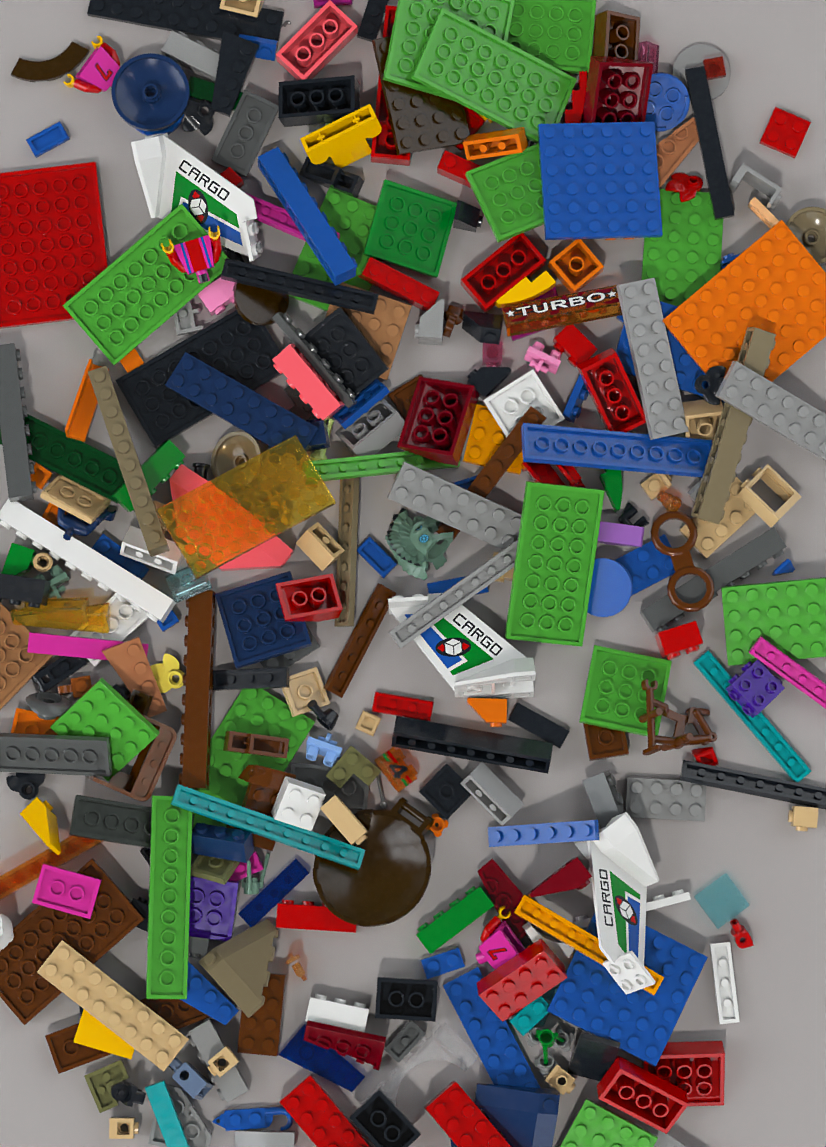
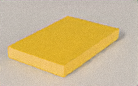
[74,1009,135,1059]

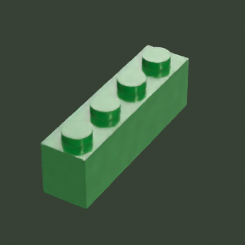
[111,440,186,512]
[416,886,494,954]

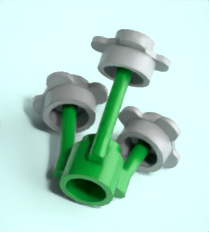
[527,1026,575,1075]

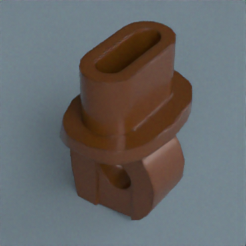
[443,305,464,338]

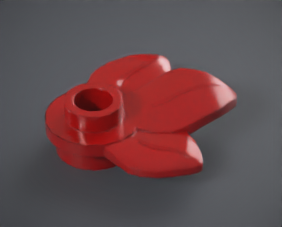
[665,173,703,202]

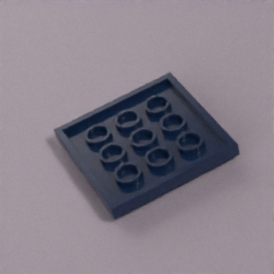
[215,571,312,669]

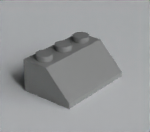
[335,399,405,456]

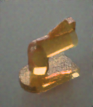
[286,953,307,981]

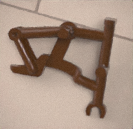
[639,679,717,756]

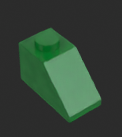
[1,543,37,576]

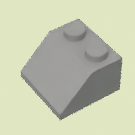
[415,299,445,345]

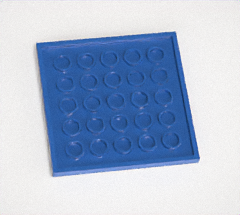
[538,122,663,240]
[547,912,708,1066]

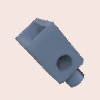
[168,1057,214,1100]

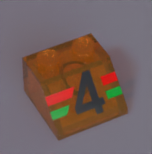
[374,747,418,794]

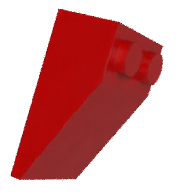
[275,573,343,622]

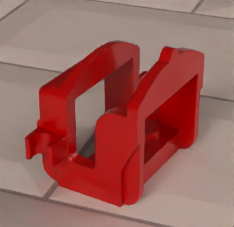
[521,462,586,488]

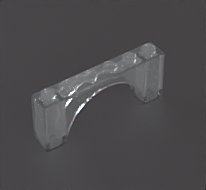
[360,1022,479,1106]

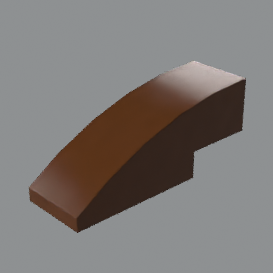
[223,731,289,759]

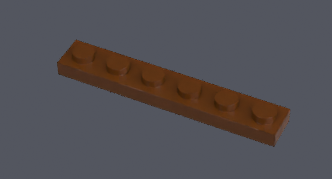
[324,583,396,698]

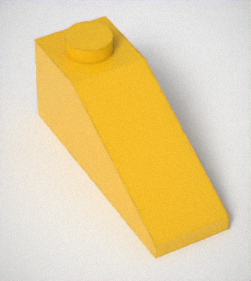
[20,797,61,855]

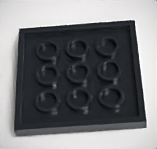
[304,307,389,395]

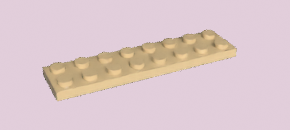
[37,940,189,1071]

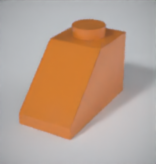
[467,698,507,727]

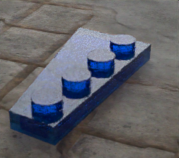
[279,1024,365,1092]

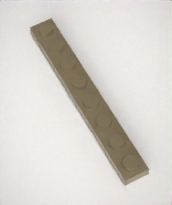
[335,477,360,627]

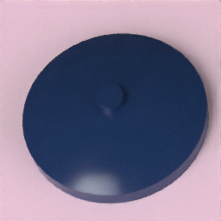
[111,53,190,131]

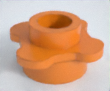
[429,813,448,837]

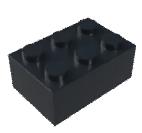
[375,977,438,1022]
[350,1088,421,1147]

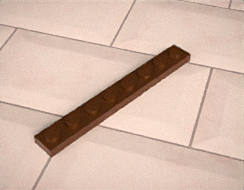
[436,406,547,543]

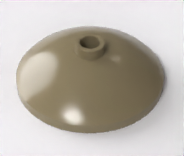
[786,207,826,264]
[211,431,263,490]

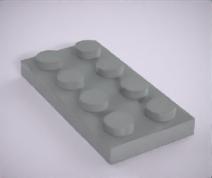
[625,777,706,821]

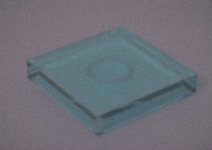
[165,561,212,603]
[694,873,750,929]

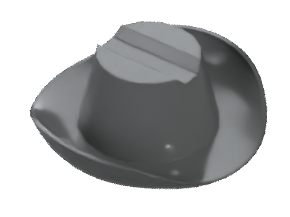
[26,692,71,720]

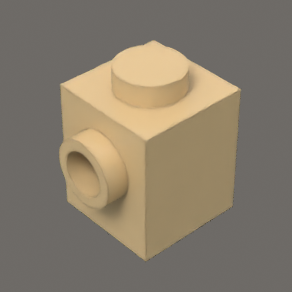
[788,806,819,831]

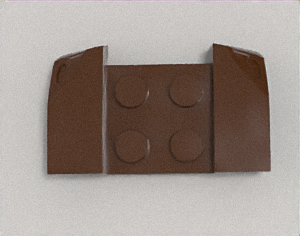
[226,765,296,851]

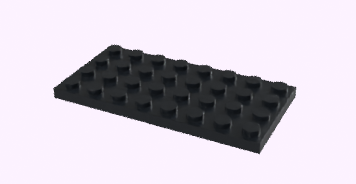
[115,310,283,448]

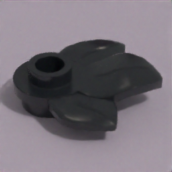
[183,100,215,136]
[694,366,726,405]
[6,773,45,800]

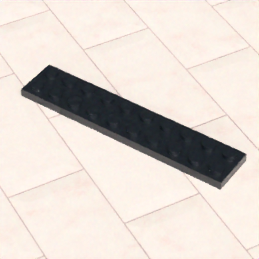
[87,0,284,48]

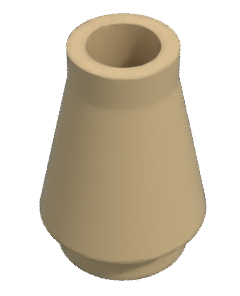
[33,552,53,572]

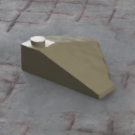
[199,919,279,1018]

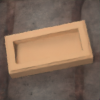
[748,197,779,229]

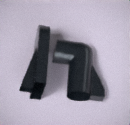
[618,502,649,527]

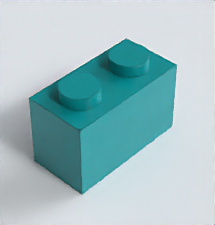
[509,996,549,1036]

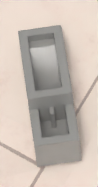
[235,1130,295,1147]

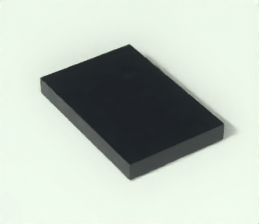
[568,1032,620,1081]

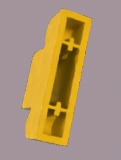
[300,104,382,168]

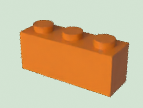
[463,127,528,161]

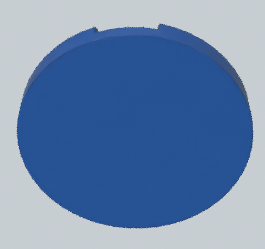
[645,72,690,132]
[587,558,633,617]

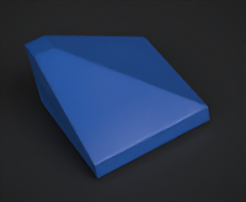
[772,559,795,576]

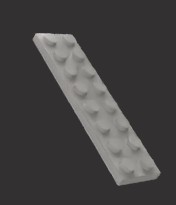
[616,278,689,440]
[715,361,826,461]
[387,462,522,549]

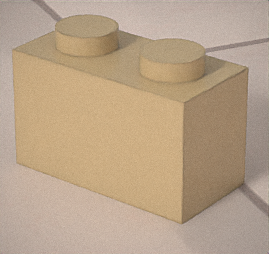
[296,522,345,572]

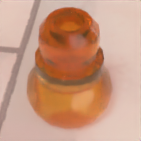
[657,491,682,512]

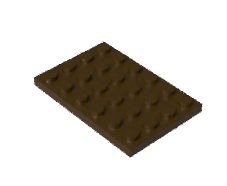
[372,37,470,156]

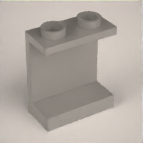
[729,163,782,210]

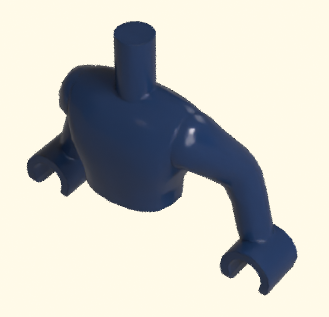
[57,507,116,541]

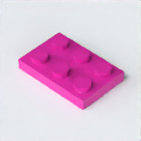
[32,863,102,919]

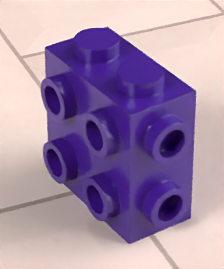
[726,659,785,718]

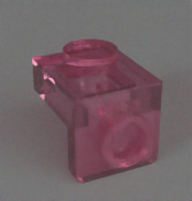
[482,342,502,367]

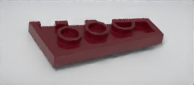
[477,858,536,940]
[304,1020,386,1071]

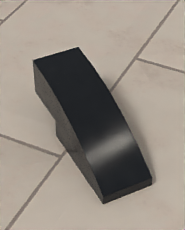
[299,157,364,198]

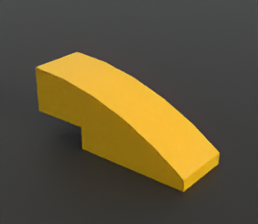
[495,271,556,308]

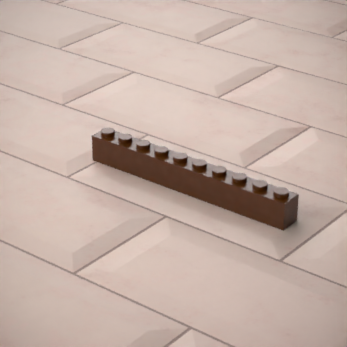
[179,590,216,790]

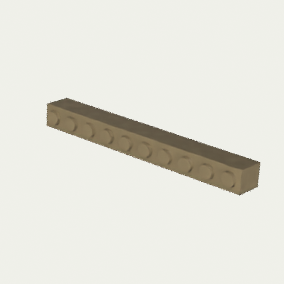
[691,327,776,524]
[88,366,170,557]

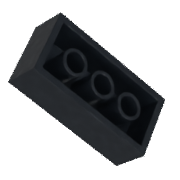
[278,75,360,127]

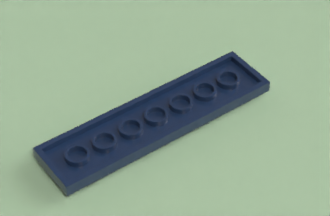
[165,352,319,463]

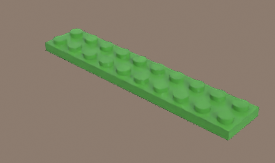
[146,796,192,999]

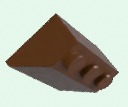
[593,10,640,60]

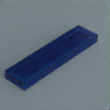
[238,859,309,927]

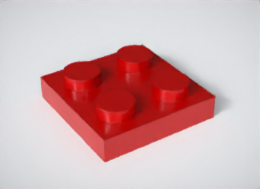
[760,107,811,159]

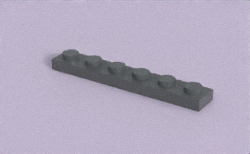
[272,312,357,408]

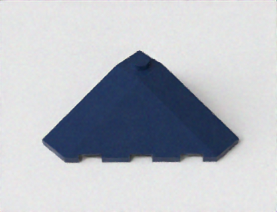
[475,1083,560,1147]

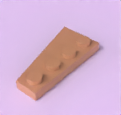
[656,118,699,189]
[102,636,167,718]

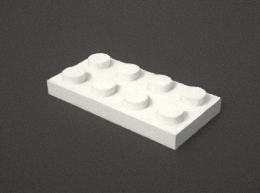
[70,596,148,667]

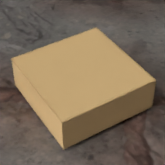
[355,710,381,737]

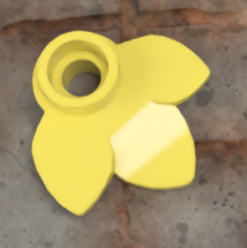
[150,653,184,693]

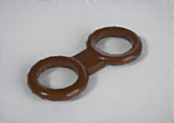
[650,511,715,612]

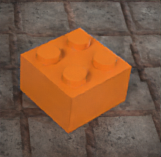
[548,239,604,296]

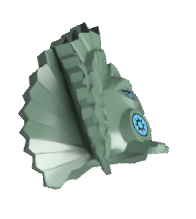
[385,508,454,580]

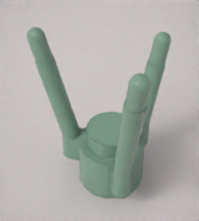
[241,853,270,894]

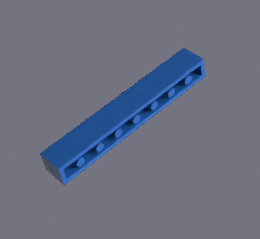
[258,147,357,286]

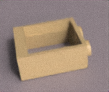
[737,464,801,528]
[320,795,369,845]

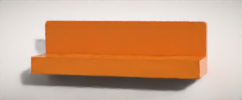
[65,359,109,442]

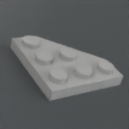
[148,1084,212,1147]

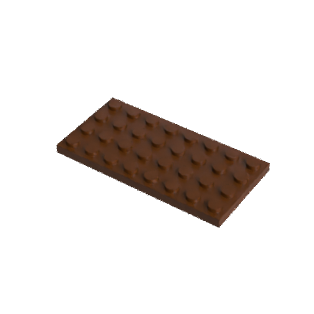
[0,858,145,1025]

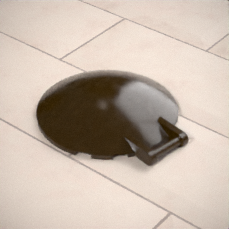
[313,797,434,927]

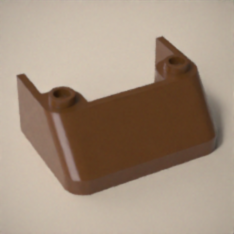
[89,714,177,801]

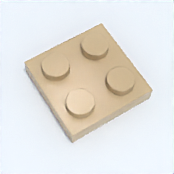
[282,667,330,717]

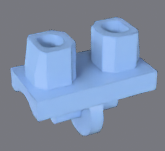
[306,733,342,768]

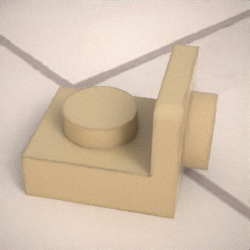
[640,474,672,501]

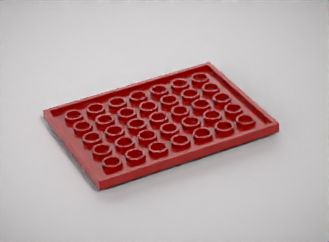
[0,162,108,329]

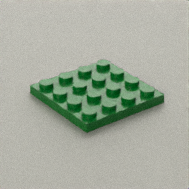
[363,179,457,278]

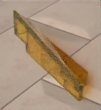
[10,597,110,633]

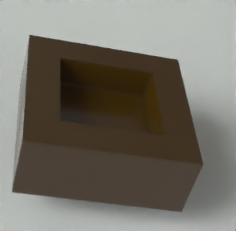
[129,689,153,715]

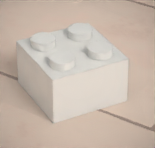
[271,776,326,831]

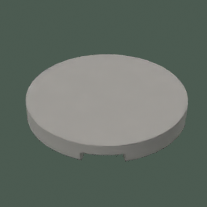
[672,45,731,101]

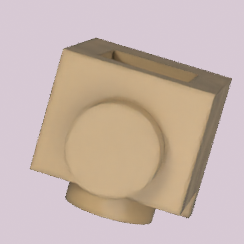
[207,1046,240,1077]
[544,1064,576,1095]
[109,1117,139,1139]

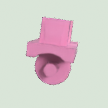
[524,341,561,375]

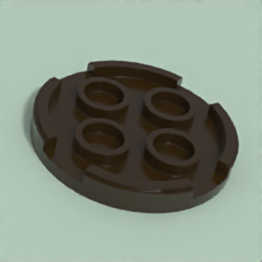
[233,282,289,326]

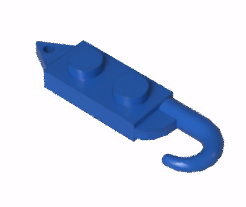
[212,1106,294,1131]

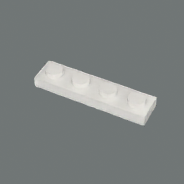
[709,942,740,1024]

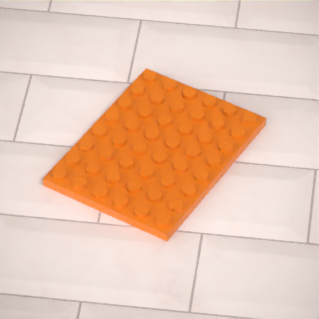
[662,220,826,382]

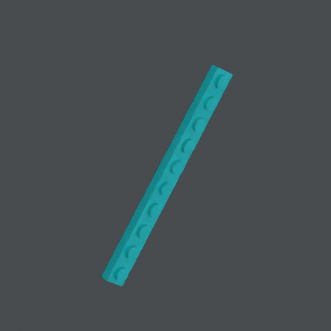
[171,784,365,870]

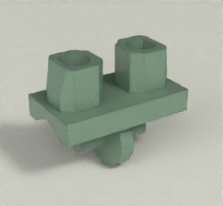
[34,565,70,600]

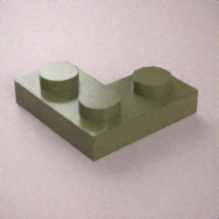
[326,746,381,789]
[84,1059,130,1113]

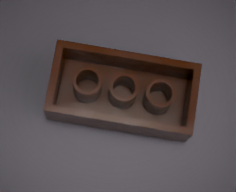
[237,973,286,1056]

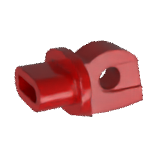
[730,919,754,949]

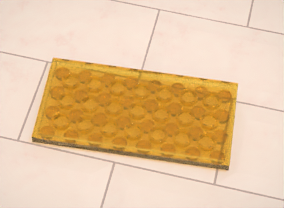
[156,435,336,579]

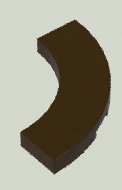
[11,42,90,82]

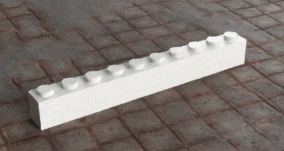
[0,498,176,623]

